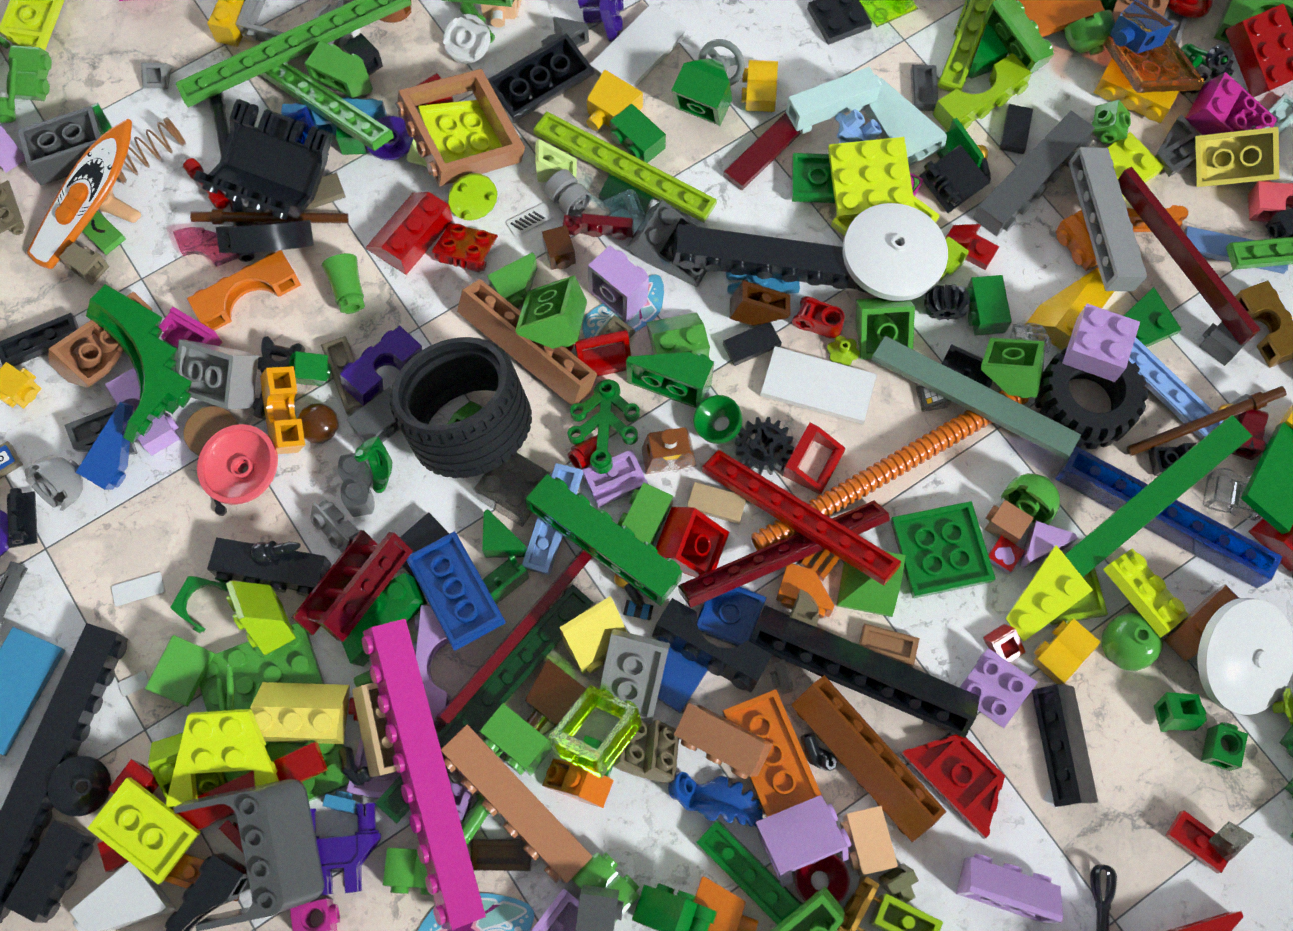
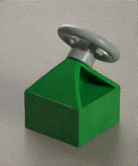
[671,39,745,126]

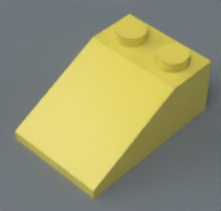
[1195,127,1280,187]
[560,596,627,675]

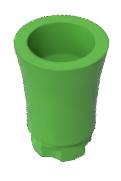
[321,253,365,314]

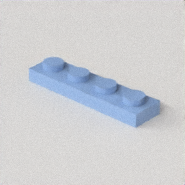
[522,463,583,576]

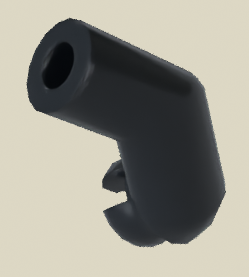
[800,733,837,771]
[338,747,372,786]

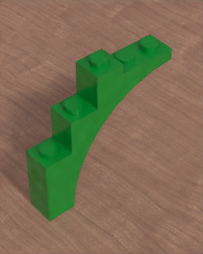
[86,284,192,443]

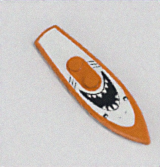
[27,119,132,269]

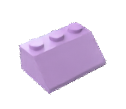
[956,854,1063,923]

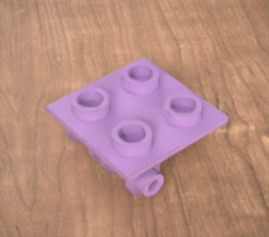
[960,648,1038,728]

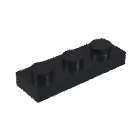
[0,313,79,367]

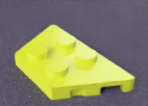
[0,0,65,50]

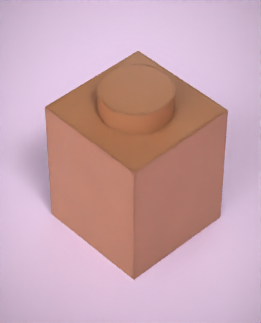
[984,500,1034,544]

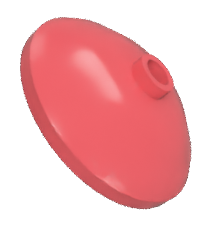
[197,424,278,505]

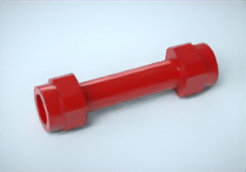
[183,158,229,209]

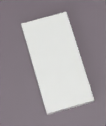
[590,3,688,87]
[760,346,877,424]

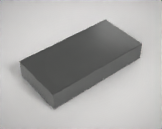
[910,65,938,111]

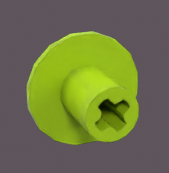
[448,173,498,220]

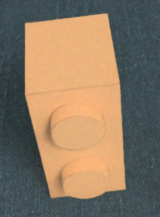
[840,806,898,876]

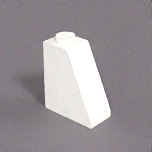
[70,862,176,931]

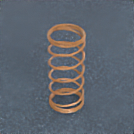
[118,117,186,184]

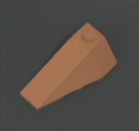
[49,291,152,388]

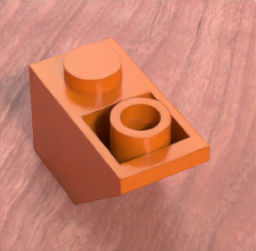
[776,563,835,618]
[542,758,614,808]

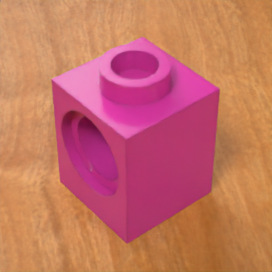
[290,898,340,931]

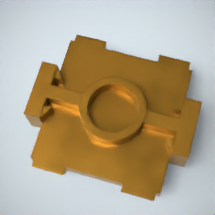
[836,876,882,931]

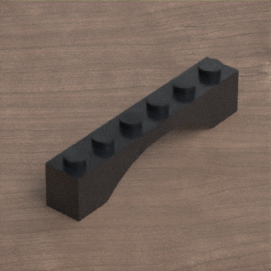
[165,853,248,931]

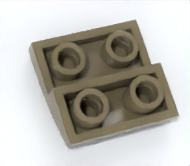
[613,712,679,783]

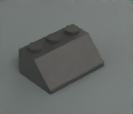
[18,105,104,186]

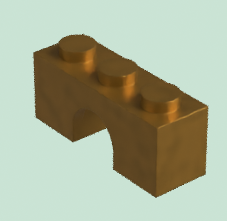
[1235,280,1293,368]

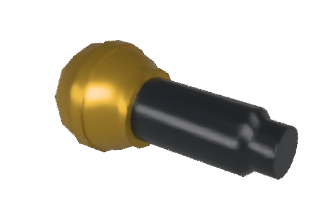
[977,145,991,181]
[614,574,645,608]

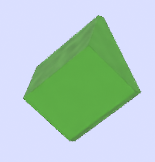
[144,635,215,707]

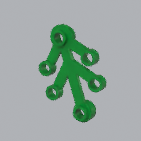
[567,379,640,474]

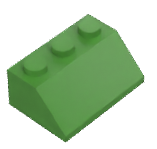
[983,0,1054,73]
[515,275,587,349]

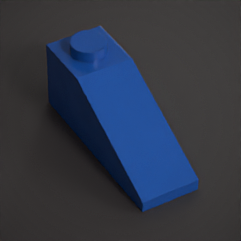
[75,402,133,490]

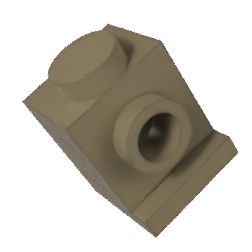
[59,242,110,285]

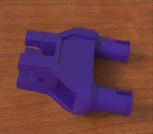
[310,803,381,896]

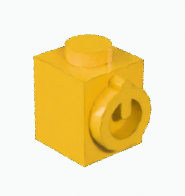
[0,362,42,409]

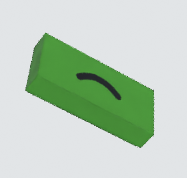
[82,211,126,255]

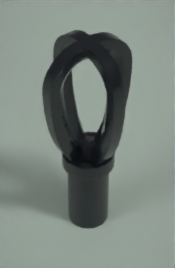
[1090,864,1117,931]

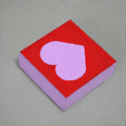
[988,535,1025,575]

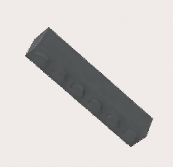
[973,110,1095,237]

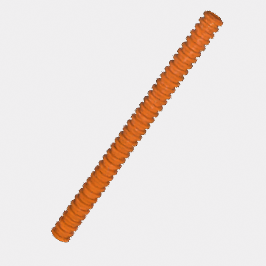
[751,390,1029,551]

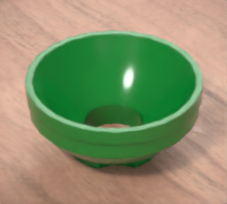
[693,395,743,444]

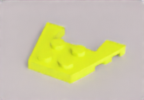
[166,709,279,807]

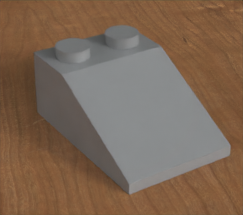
[176,340,259,409]

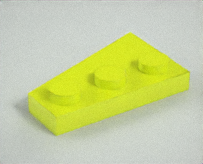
[1005,545,1093,642]

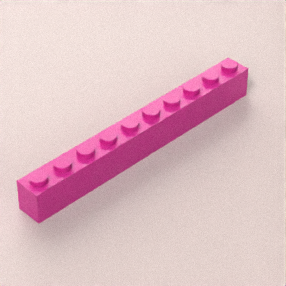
[362,619,486,930]

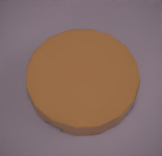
[183,406,238,456]

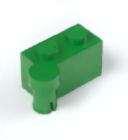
[632,883,717,931]

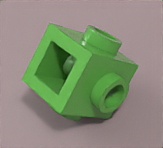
[1091,99,1131,144]

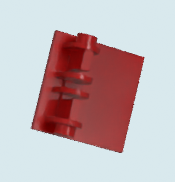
[432,223,498,272]

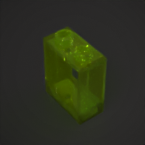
[548,685,642,779]

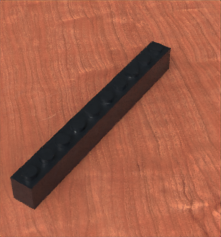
[0,623,128,923]

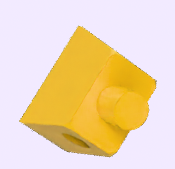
[586,70,643,131]

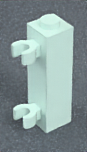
[786,66,881,134]

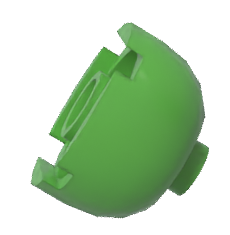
[1064,10,1115,56]
[1001,473,1060,525]
[1102,613,1163,671]

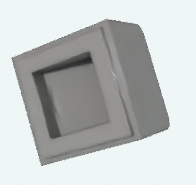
[141,63,171,89]

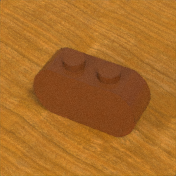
[1163,584,1239,662]

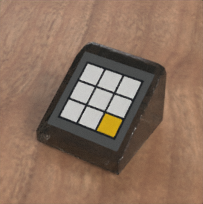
[916,385,951,412]

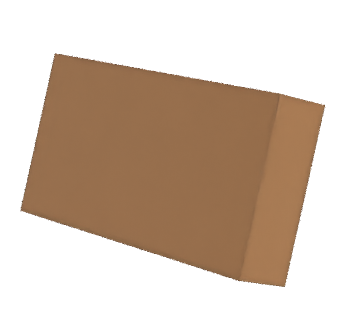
[859,624,920,667]

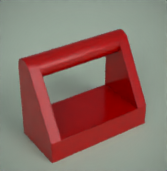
[575,330,631,377]
[783,422,846,494]

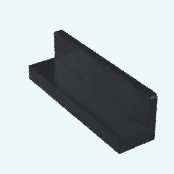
[1032,684,1098,807]

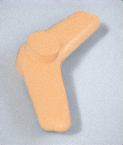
[99,188,141,223]

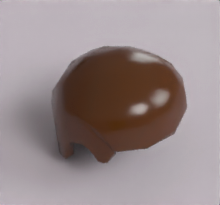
[297,403,339,444]

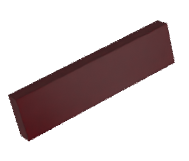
[723,112,801,190]

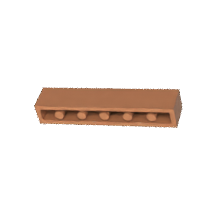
[457,279,597,406]
[441,725,593,884]

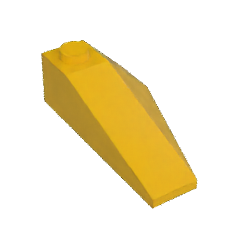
[1024,267,1114,350]

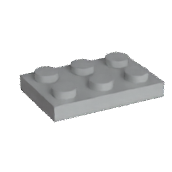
[596,629,670,724]

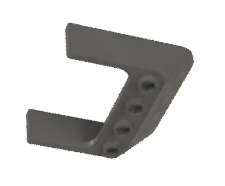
[173,779,324,931]

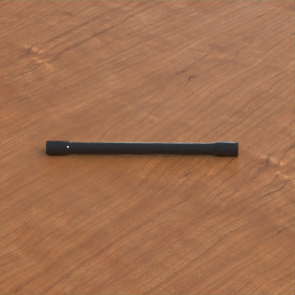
[209,92,254,262]

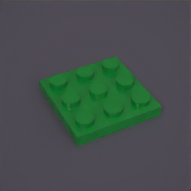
[890,501,996,599]

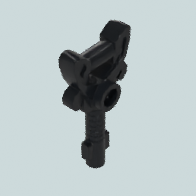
[252,336,305,419]

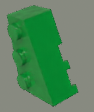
[342,573,427,667]

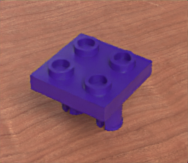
[578,0,624,42]

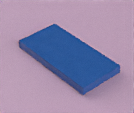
[406,531,506,651]

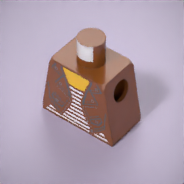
[641,427,696,474]

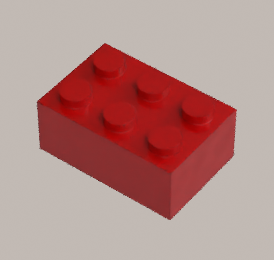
[1225,3,1293,97]

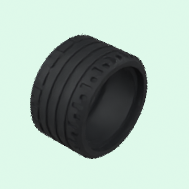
[389,337,532,478]

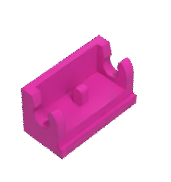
[159,306,222,348]

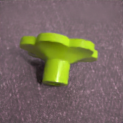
[827,336,860,366]
[1272,688,1293,725]

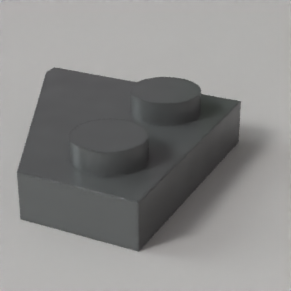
[64,405,138,455]

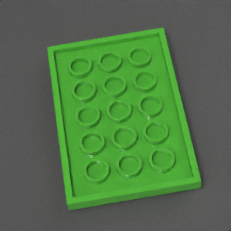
[199,623,349,801]

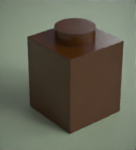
[542,225,576,270]

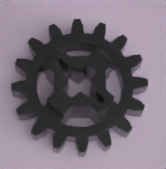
[735,417,794,475]

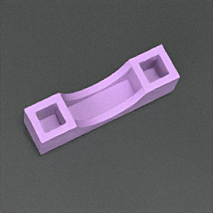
[413,605,451,726]

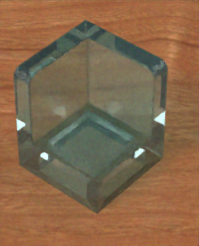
[603,189,644,220]

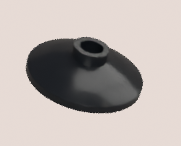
[47,756,111,817]

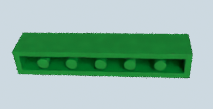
[526,474,683,606]

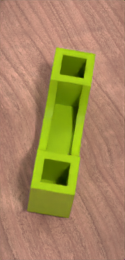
[933,53,1032,132]

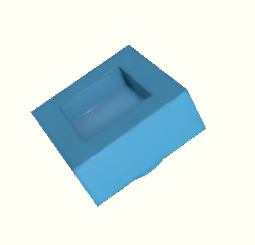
[322,790,360,815]

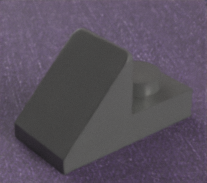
[541,17,589,47]

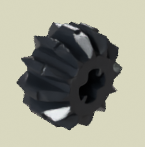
[924,284,970,320]

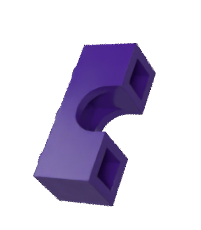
[340,325,422,406]

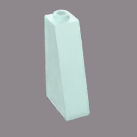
[864,78,947,166]

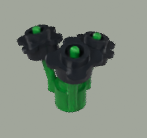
[1175,43,1234,95]

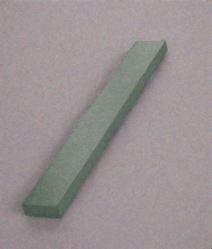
[872,336,1081,460]

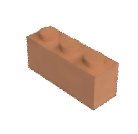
[674,703,773,779]

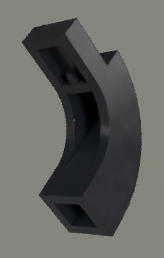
[216,220,314,254]

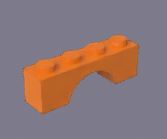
[187,250,301,331]

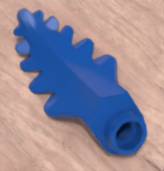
[668,772,763,828]

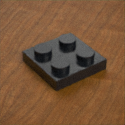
[807,0,872,45]

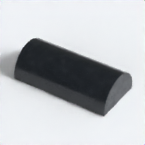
[488,33,595,124]

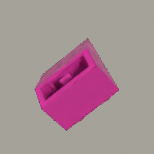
[1186,72,1277,135]

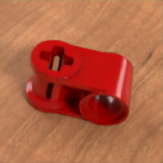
[792,296,845,339]

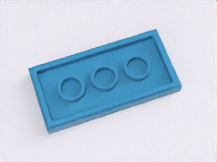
[0,627,66,756]

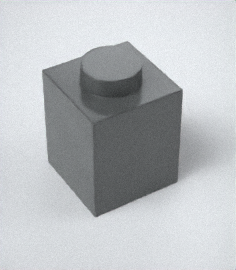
[1199,322,1246,366]

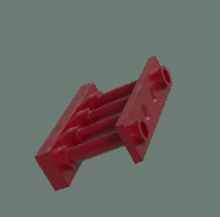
[291,530,413,642]

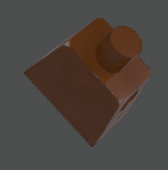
[525,659,593,732]

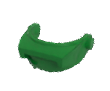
[354,436,392,493]
[170,576,228,634]

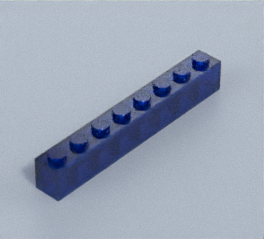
[1055,446,1283,589]

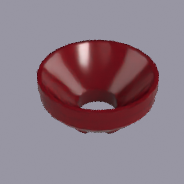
[794,854,850,904]

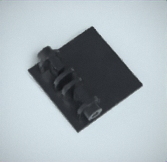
[919,144,990,214]

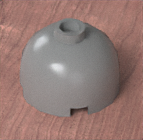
[25,455,83,511]

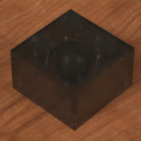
[474,453,551,527]

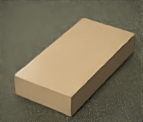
[687,482,746,524]

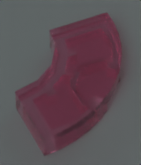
[173,227,238,267]

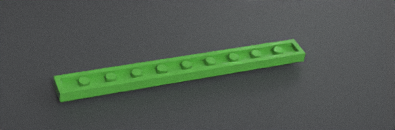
[175,0,412,107]

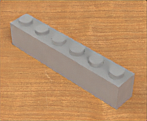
[1068,147,1147,291]

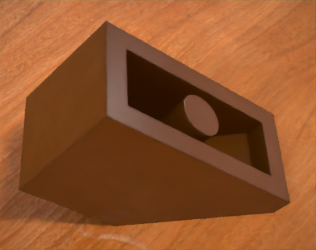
[729,280,790,326]

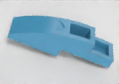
[281,97,387,135]

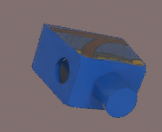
[1110,0,1174,53]

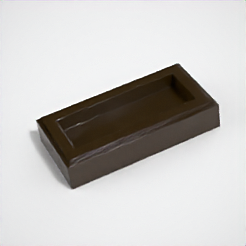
[471,839,531,871]

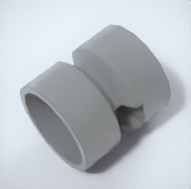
[544,169,592,216]

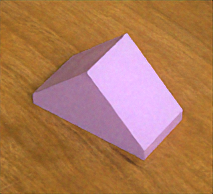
[1020,521,1078,569]

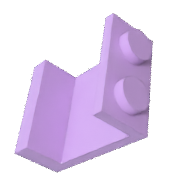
[756,795,851,887]

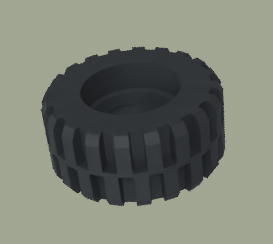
[1034,347,1148,449]

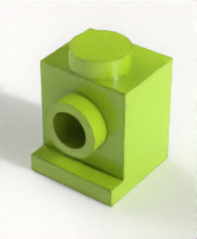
[940,236,969,281]

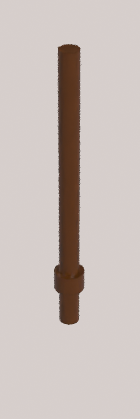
[190,209,349,225]
[1126,386,1287,456]

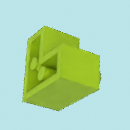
[868,894,943,931]

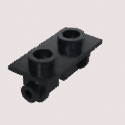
[7,488,38,548]

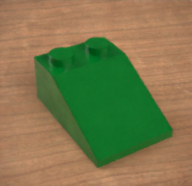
[626,352,714,408]

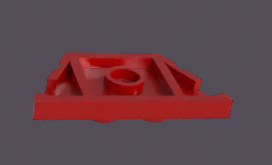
[900,734,1005,839]

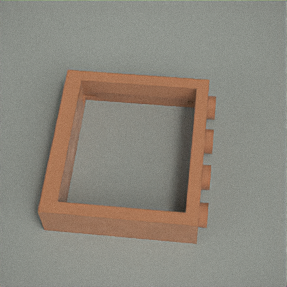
[395,68,525,187]

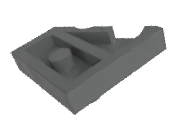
[1155,114,1200,177]

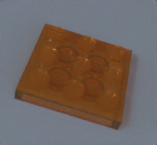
[1104,35,1205,93]

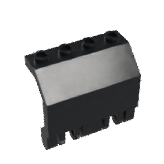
[193,99,333,220]

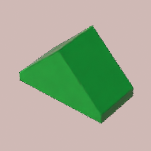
[968,25,1008,79]
[482,509,527,558]

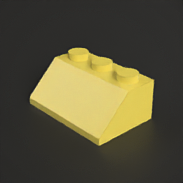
[250,682,350,744]

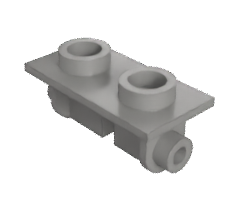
[310,500,359,553]

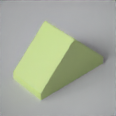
[535,139,577,182]

